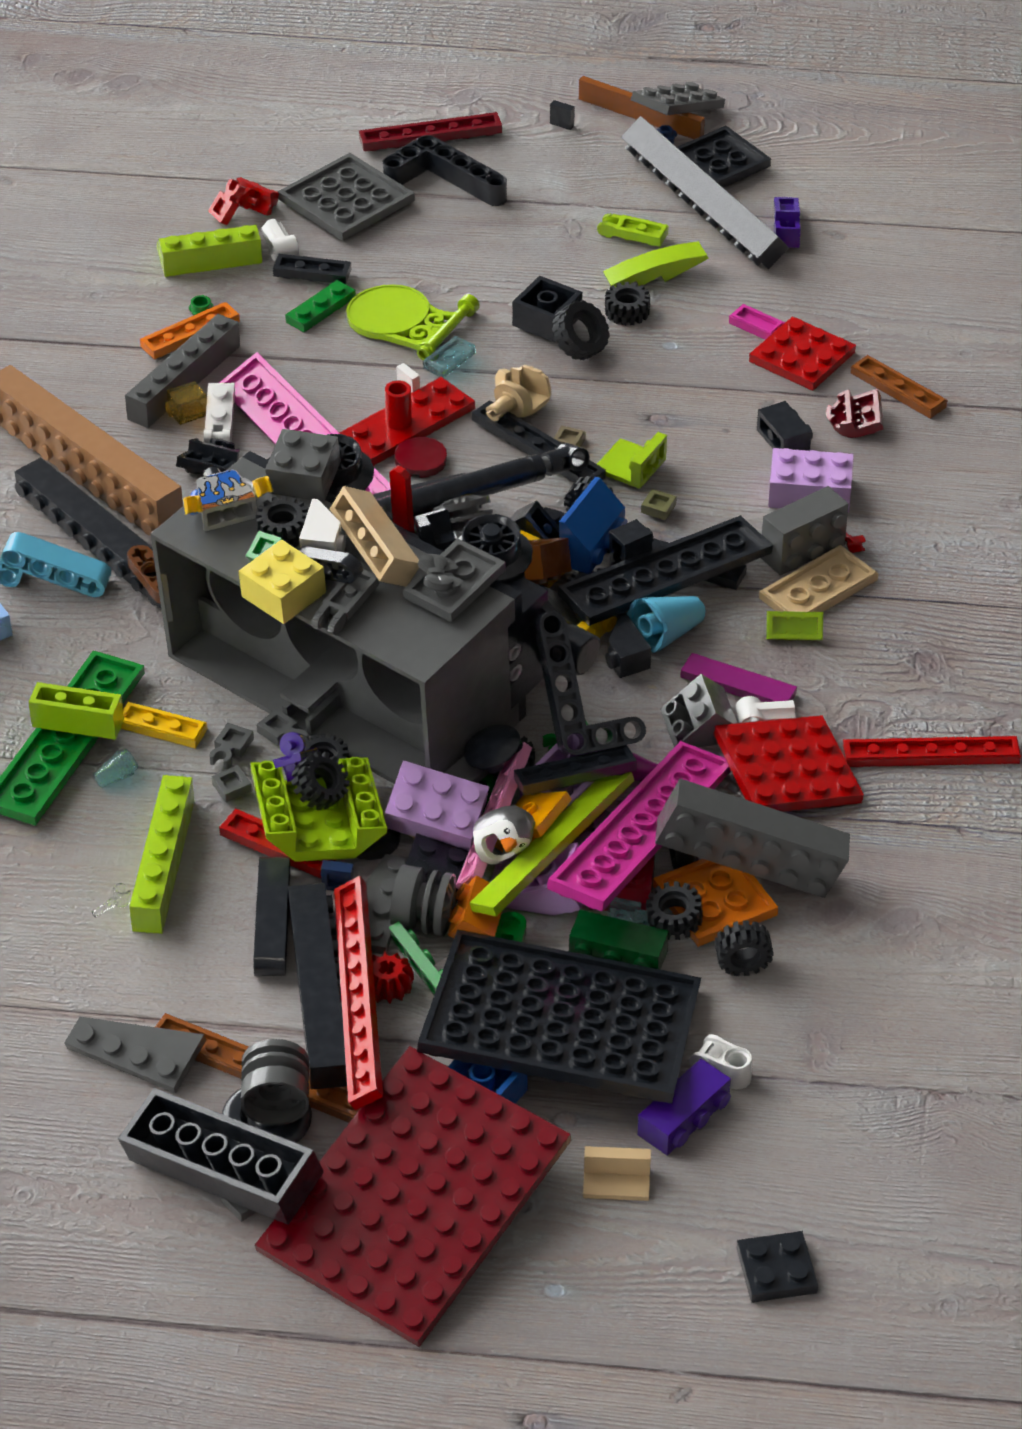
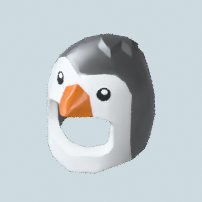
[473,805,535,864]

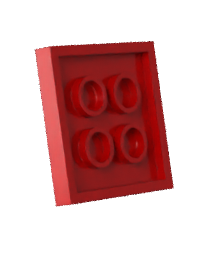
[749,316,856,391]

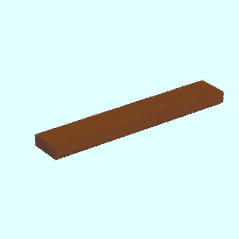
[579,76,705,139]

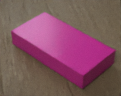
[729,304,785,340]

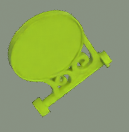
[346,284,480,361]

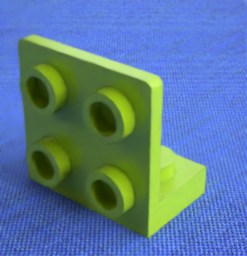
[597,432,667,489]

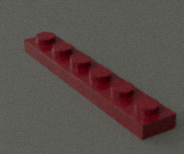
[359,112,502,152]

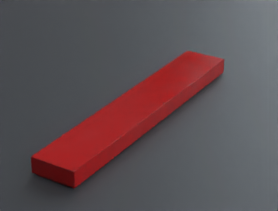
[842,736,1021,767]

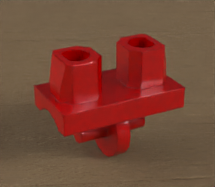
[236,177,279,216]

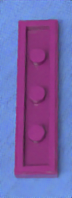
[680,653,797,702]

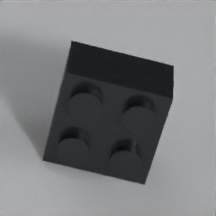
[512,275,583,342]

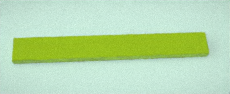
[470,772,634,916]

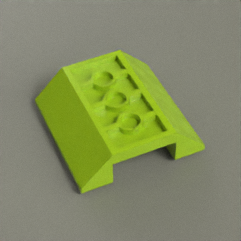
[250,757,387,862]

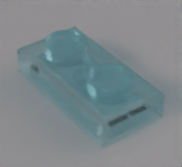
[423,336,476,378]

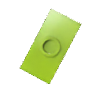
[766,611,823,640]

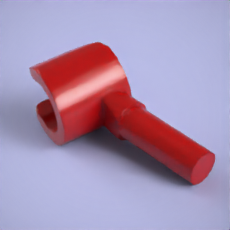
[845,532,866,553]

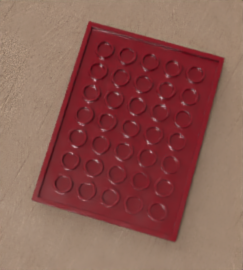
[255,1046,572,1347]

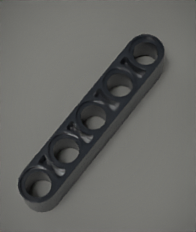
[253,857,291,976]

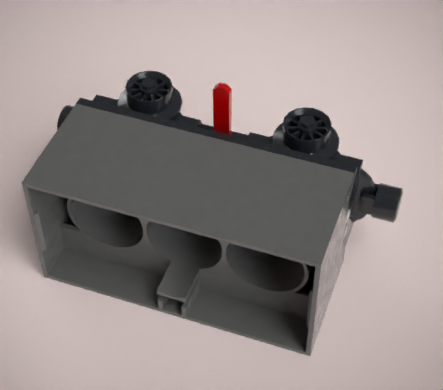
[150,434,600,784]

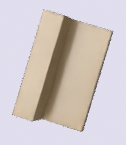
[583,1146,651,1201]

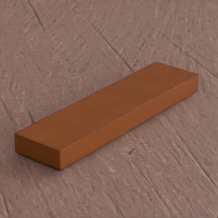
[851,355,948,419]

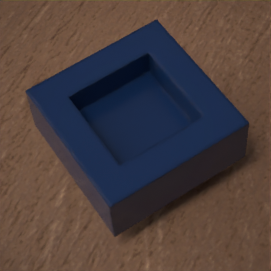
[321,860,354,891]

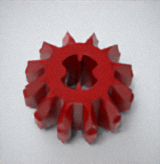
[372,951,414,1004]

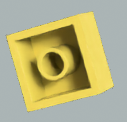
[239,539,326,624]

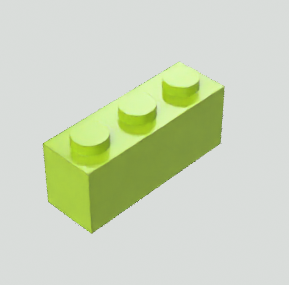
[28,682,124,740]

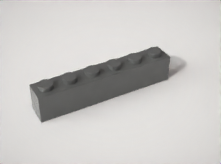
[125,314,240,428]

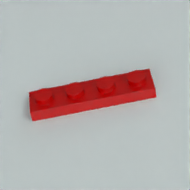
[219,808,337,879]

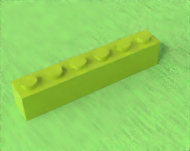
[129,775,195,934]

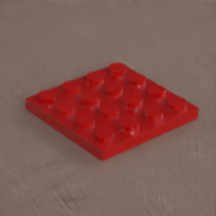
[713,715,864,812]

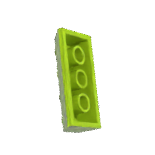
[157,225,262,277]

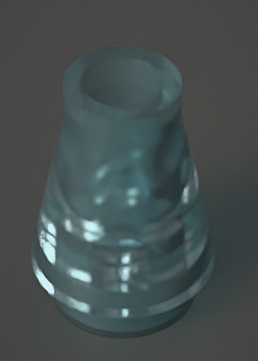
[93,749,138,789]

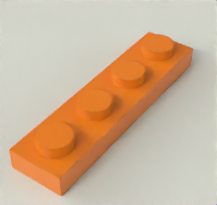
[140,302,240,360]

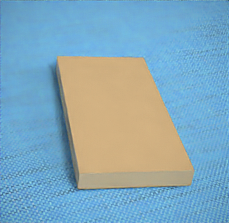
[759,545,878,612]

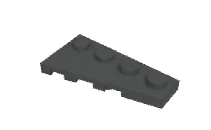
[64,1017,206,1093]

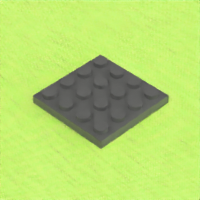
[278,153,415,241]

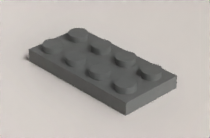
[631,82,725,115]

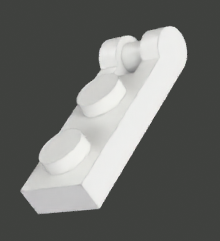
[204,383,235,443]

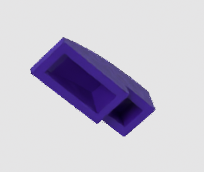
[774,197,801,248]

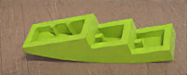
[603,241,709,287]

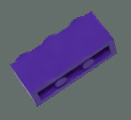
[637,1059,731,1156]

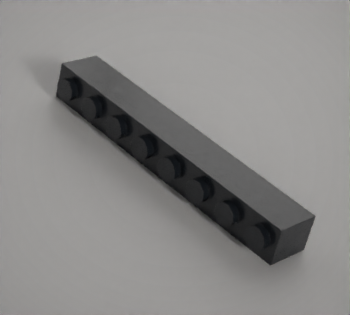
[288,883,347,1090]

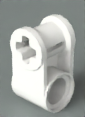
[689,1034,752,1090]

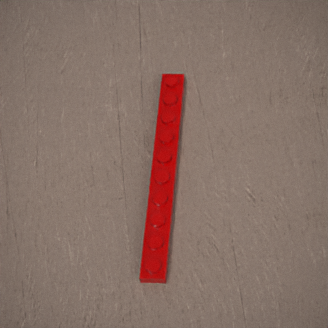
[334,876,383,1111]

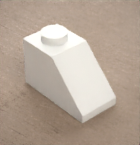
[299,499,346,552]

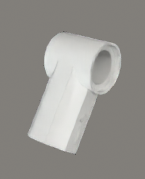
[261,219,299,262]
[735,696,796,723]

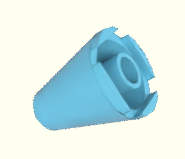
[627,596,706,653]

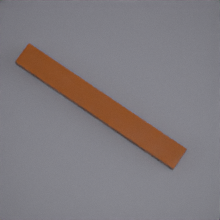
[155,1013,361,1123]

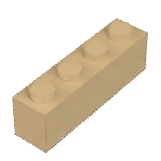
[330,486,419,587]

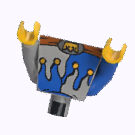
[183,467,273,532]

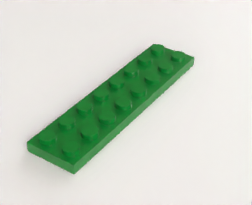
[0,650,145,826]

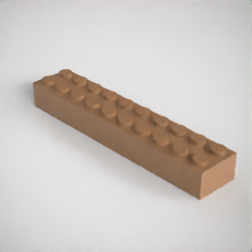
[0,364,183,536]

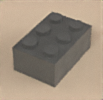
[761,486,849,576]

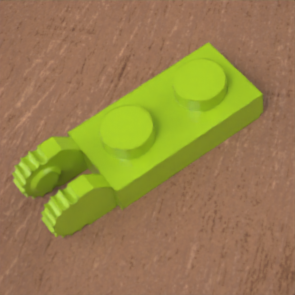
[597,213,669,247]

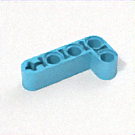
[0,532,112,597]

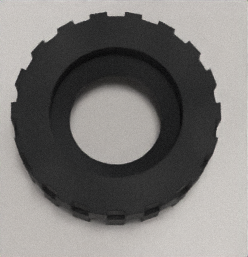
[552,300,610,360]

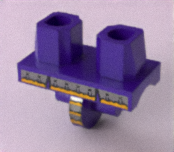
[273,732,319,782]

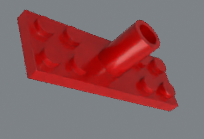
[340,377,475,466]

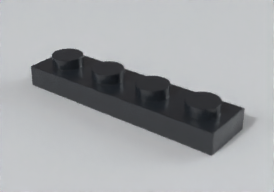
[514,745,637,796]

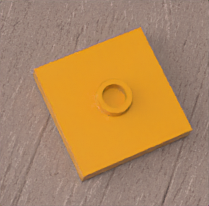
[497,791,572,840]

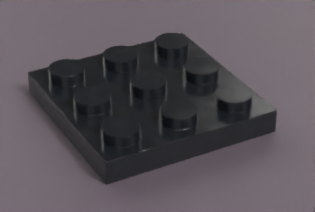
[677,125,771,187]

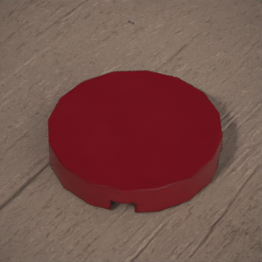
[395,437,447,478]

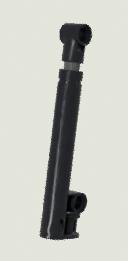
[376,443,590,525]

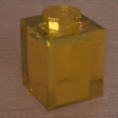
[165,381,207,425]

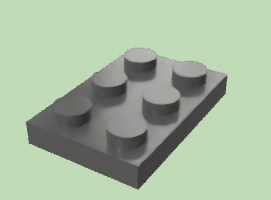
[403,538,506,622]

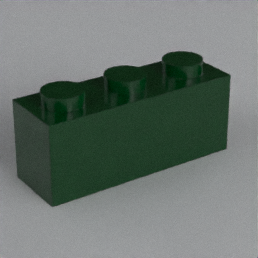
[569,910,669,970]

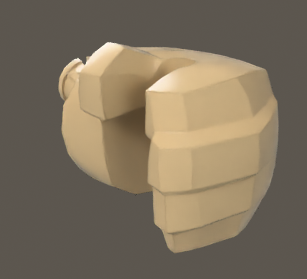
[486,365,552,421]

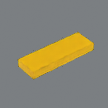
[121,702,208,749]

